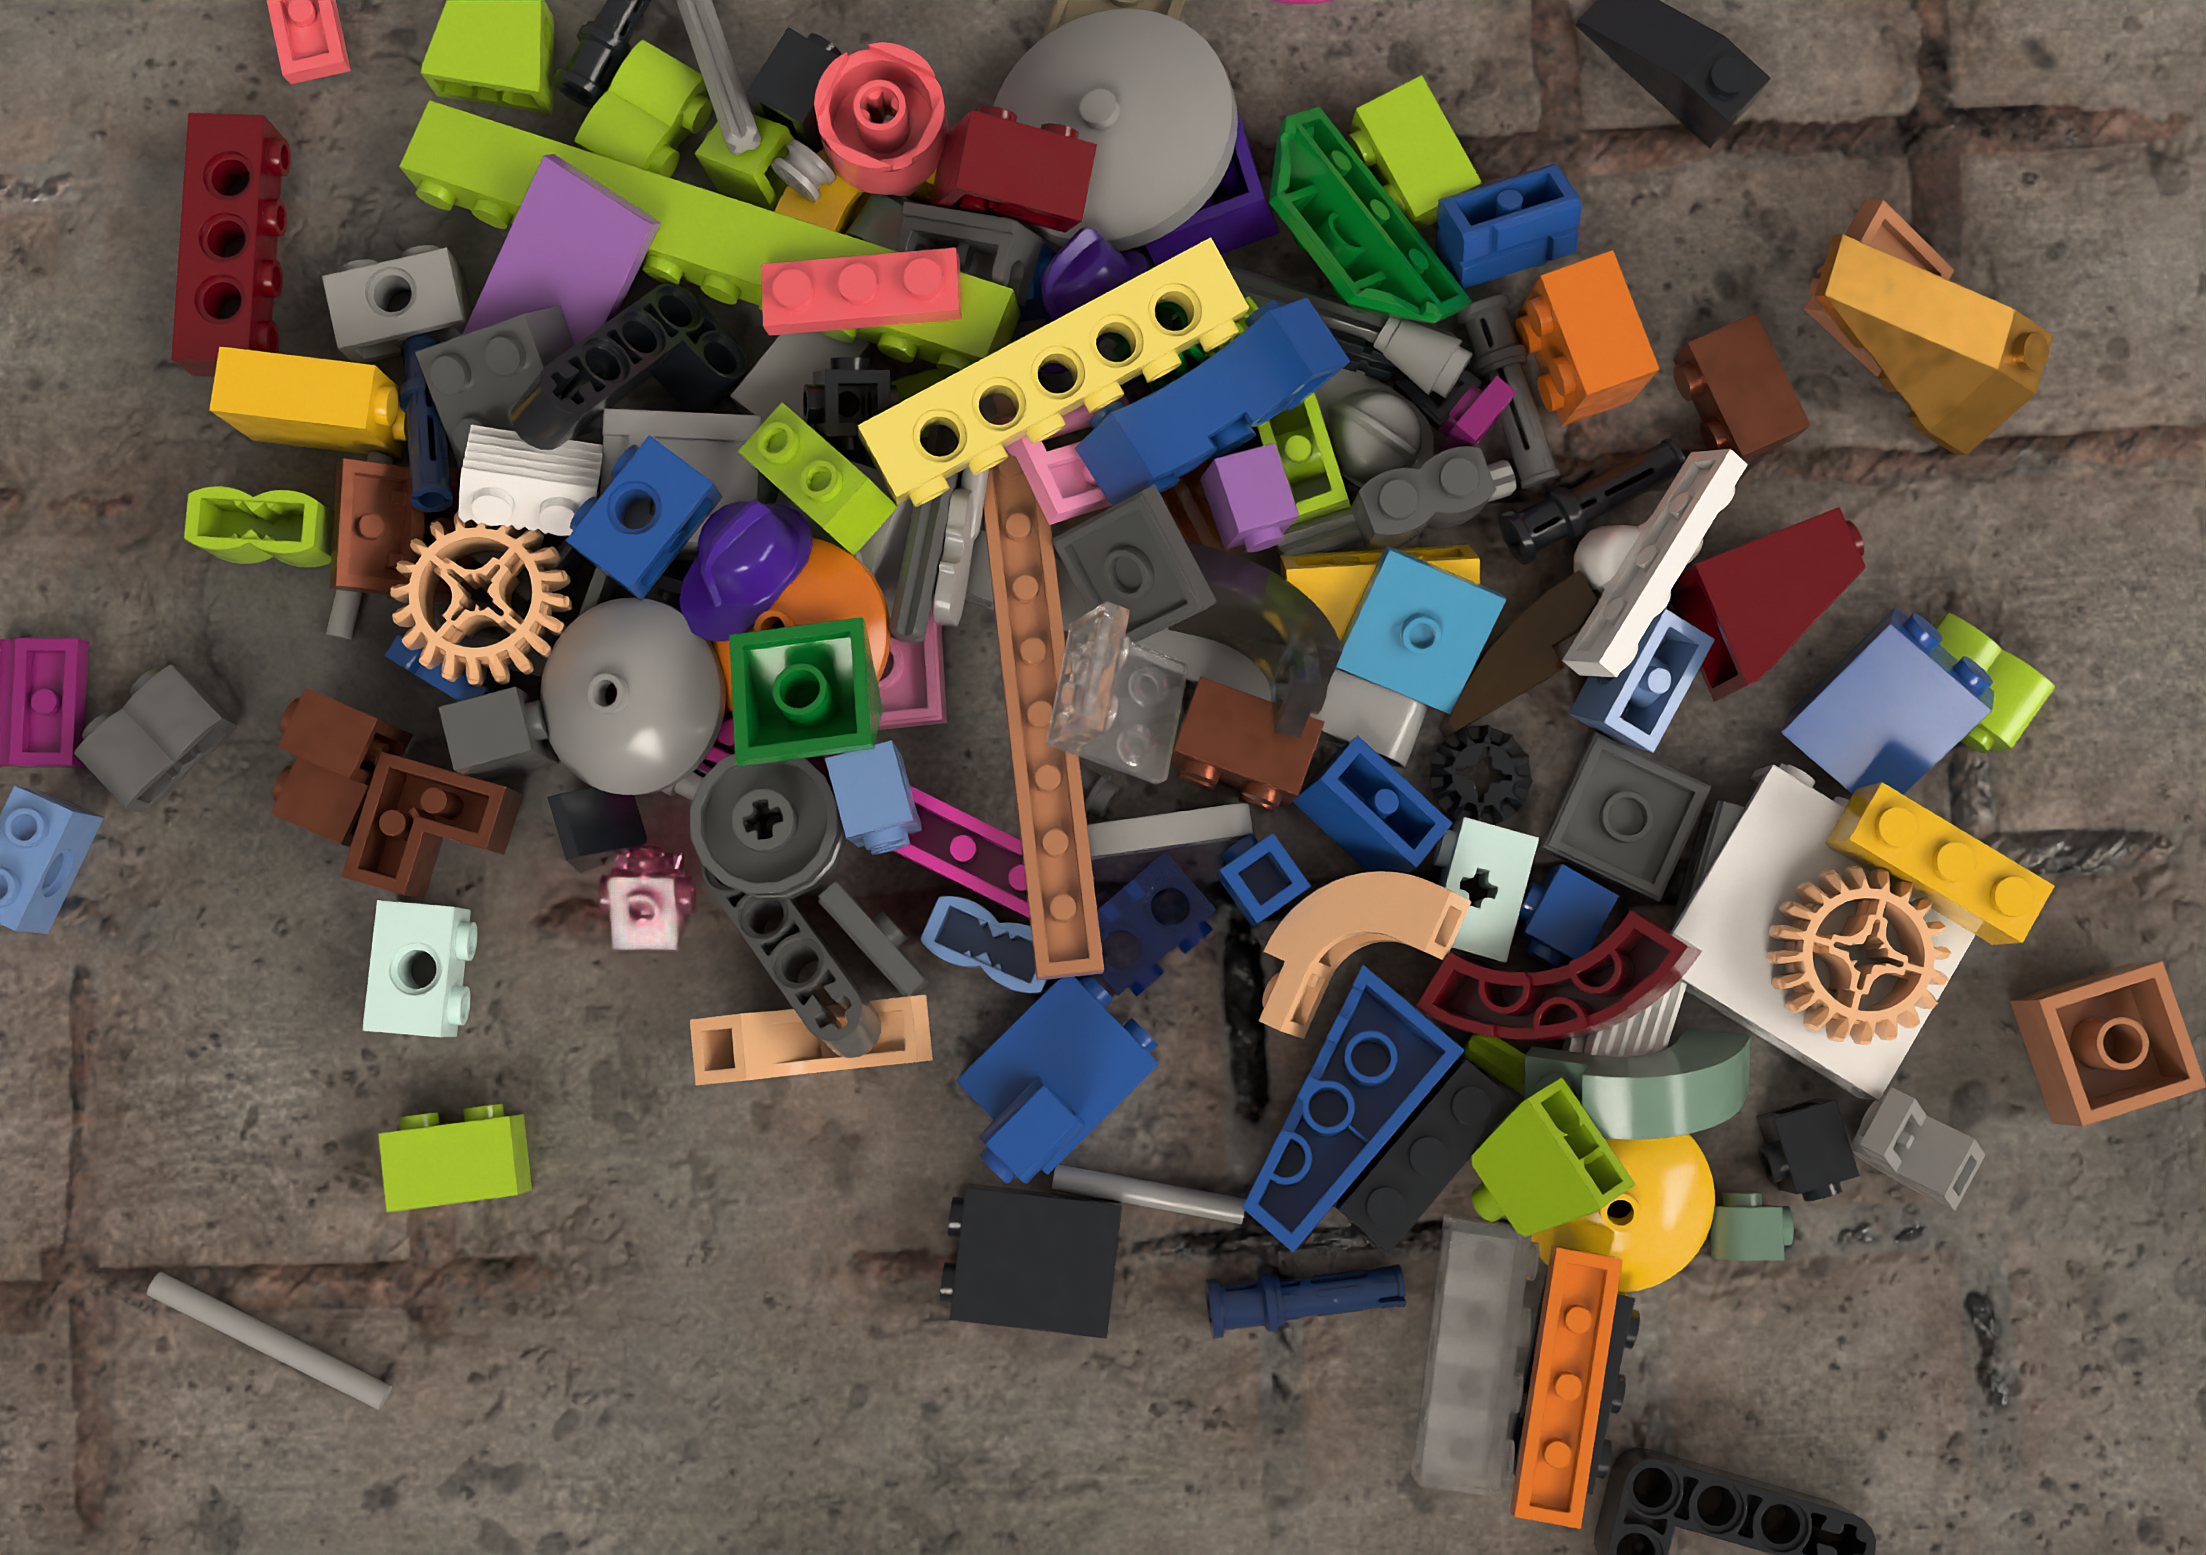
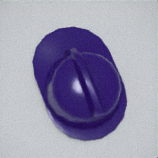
[1040,227,1149,374]
[679,499,813,642]

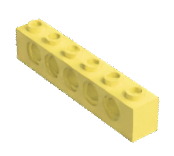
[857,238,1249,507]

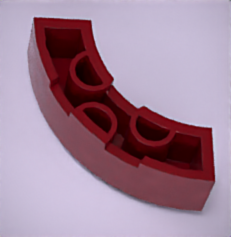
[1415,910,1702,1041]

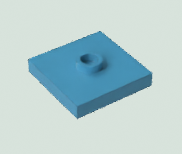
[1332,545,1507,714]

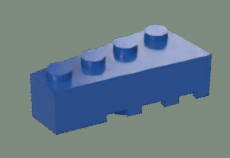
[1242,965,1464,1253]

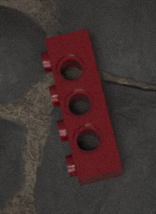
[171,113,291,377]

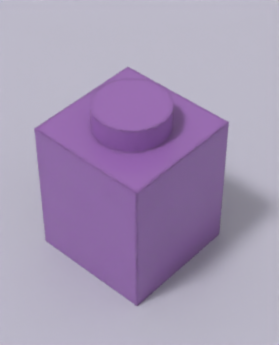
[1200,443,1299,552]

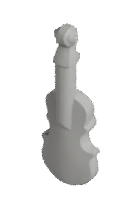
[933,397,997,627]

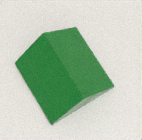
[729,617,883,766]

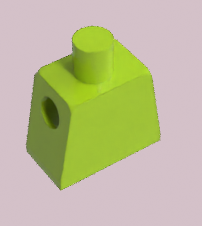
[420,0,554,115]
[1471,1077,1636,1237]

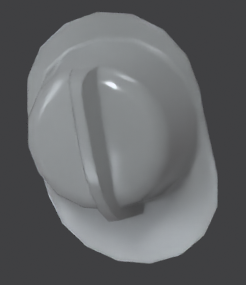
[1315,369,1434,488]

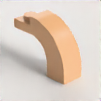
[1259,871,1471,1039]
[690,995,933,1086]

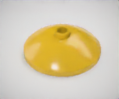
[1527,1134,1715,1293]

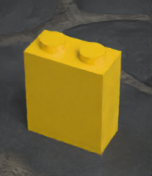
[209,347,408,459]

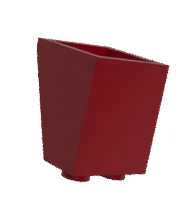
[1670,507,1866,702]

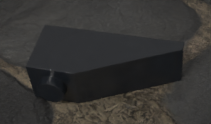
[1575,0,1771,148]

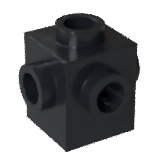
[803,357,899,450]

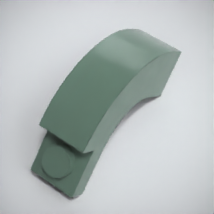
[1524,1027,1751,1140]

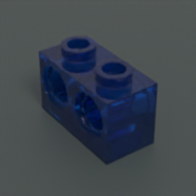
[1097,851,1216,997]

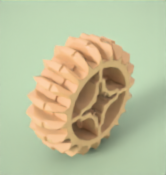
[390,512,572,687]
[1765,866,1952,1045]

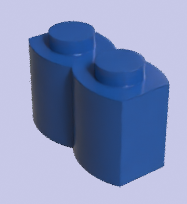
[979,1076,1085,1184]

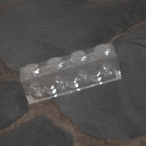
[1411,1213,1540,1497]

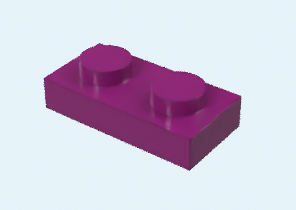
[1437,376,1517,454]

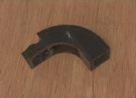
[1168,541,1342,738]

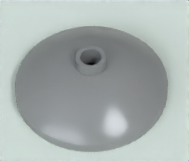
[540,598,726,795]

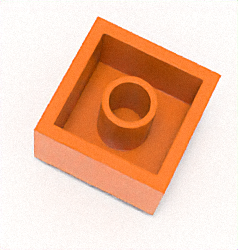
[1515,250,1660,426]

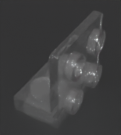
[1046,601,1188,784]

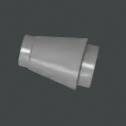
[1373,317,1472,398]

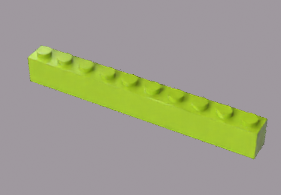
[399,100,1021,376]

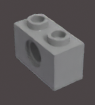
[322,245,472,364]

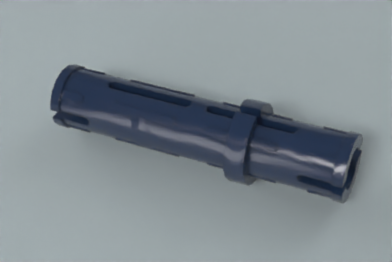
[399,335,453,513]

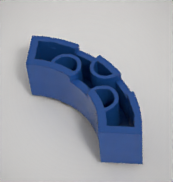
[1075,298,1350,506]

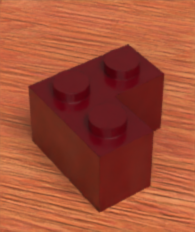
[930,106,1097,233]

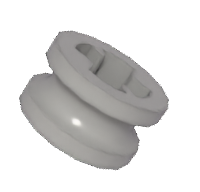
[771,139,836,203]

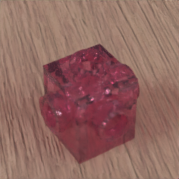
[599,846,696,950]

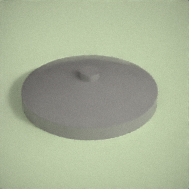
[993,9,1238,251]

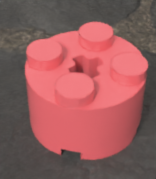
[814,42,949,196]

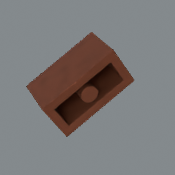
[1673,313,1811,462]

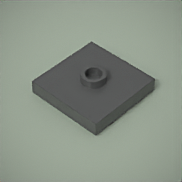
[1051,484,1217,654]
[1539,732,1711,903]
[818,881,932,996]

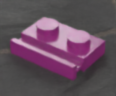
[0,638,89,768]

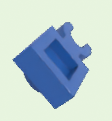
[384,635,494,701]

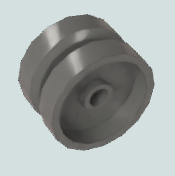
[690,754,847,900]

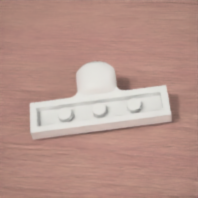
[1562,449,1748,677]

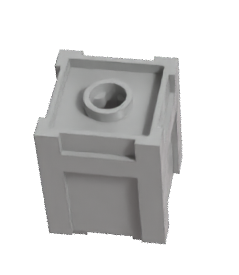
[599,408,764,565]

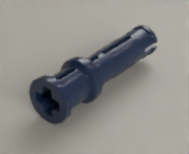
[1205,1264,1406,1339]

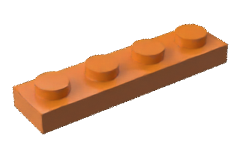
[1510,1245,1623,1529]

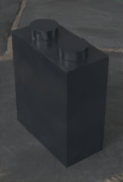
[940,1183,1122,1339]

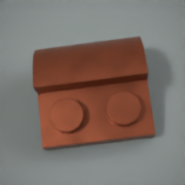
[329,458,475,602]

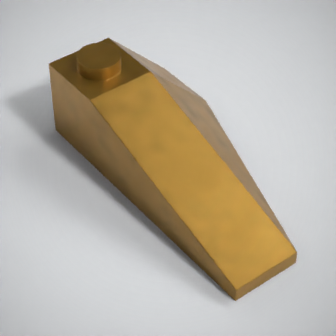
[1815,234,2053,455]

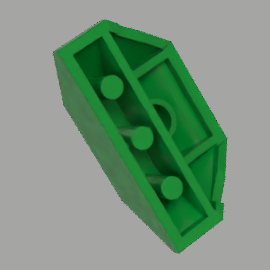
[1269,107,1473,323]

